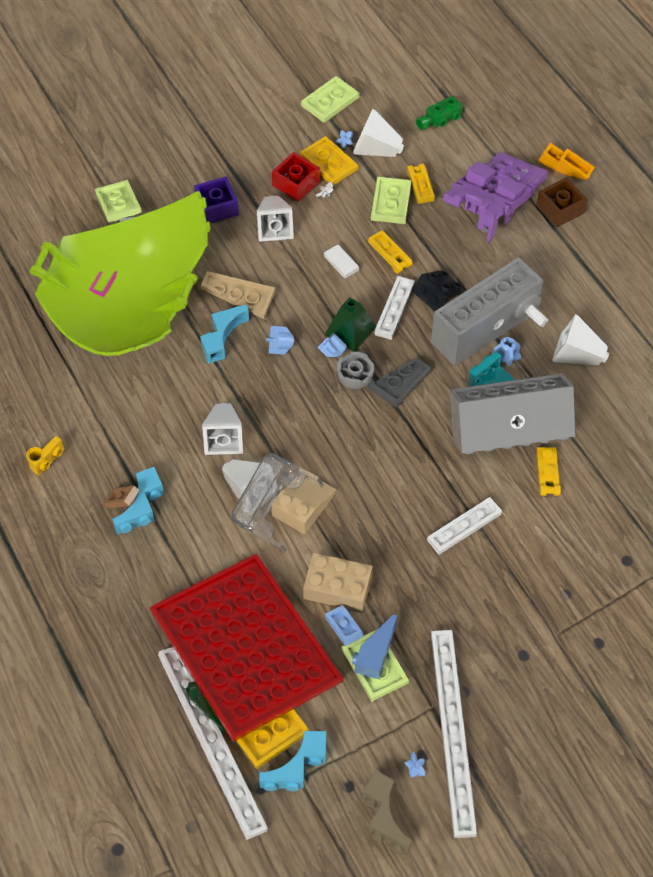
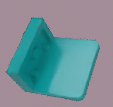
[468,351,516,387]

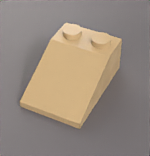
[271,472,337,535]

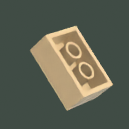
[303,553,372,612]

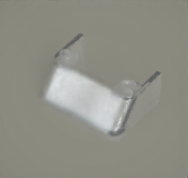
[231,453,324,553]

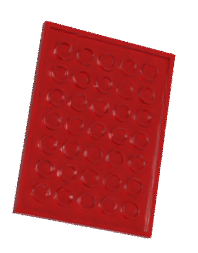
[150,554,343,742]

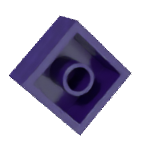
[194,177,239,223]

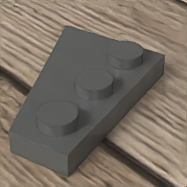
[367,358,432,407]

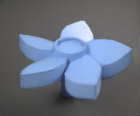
[335,130,353,150]
[404,752,425,778]

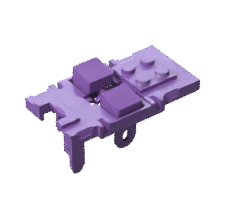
[443,152,549,244]

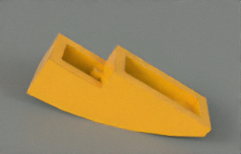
[538,143,595,180]

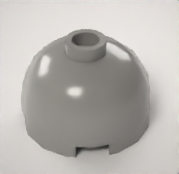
[337,352,374,390]

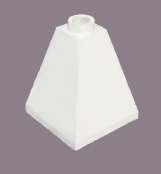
[353,109,404,157]
[257,196,294,242]
[552,314,609,365]
[202,403,243,455]
[222,459,278,515]

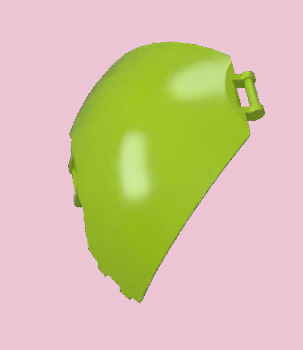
[29,191,210,356]

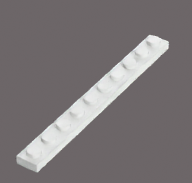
[431,630,477,838]
[158,647,268,840]

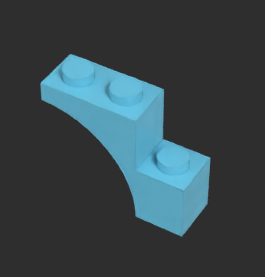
[200,305,249,364]
[112,467,164,535]
[259,731,326,791]

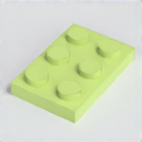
[301,76,359,123]
[371,177,411,224]
[95,180,142,222]
[342,629,409,702]

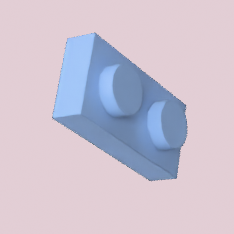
[325,605,363,646]

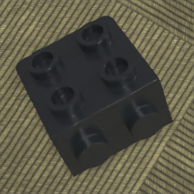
[412,270,465,312]

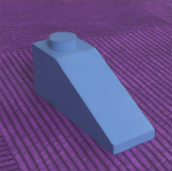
[352,615,397,680]

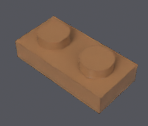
[103,485,139,509]

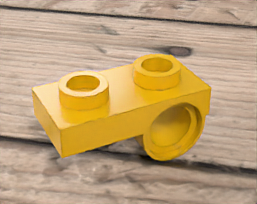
[26,436,64,476]

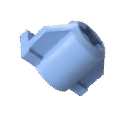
[266,326,294,355]
[318,333,347,357]
[491,337,521,366]

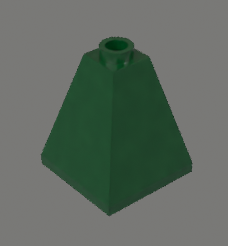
[325,297,376,352]

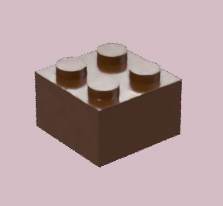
[536,177,588,227]

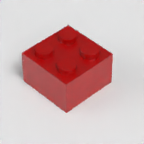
[271,152,320,202]

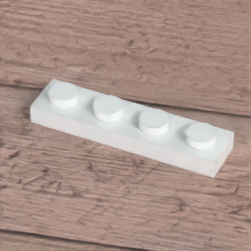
[375,276,415,340]
[427,497,502,555]

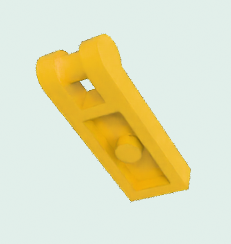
[406,163,435,204]
[368,230,413,274]
[536,447,561,496]

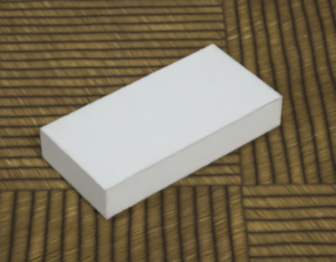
[324,245,359,279]

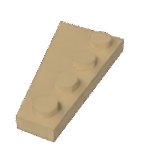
[201,271,275,319]

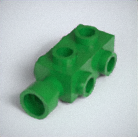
[416,96,463,131]

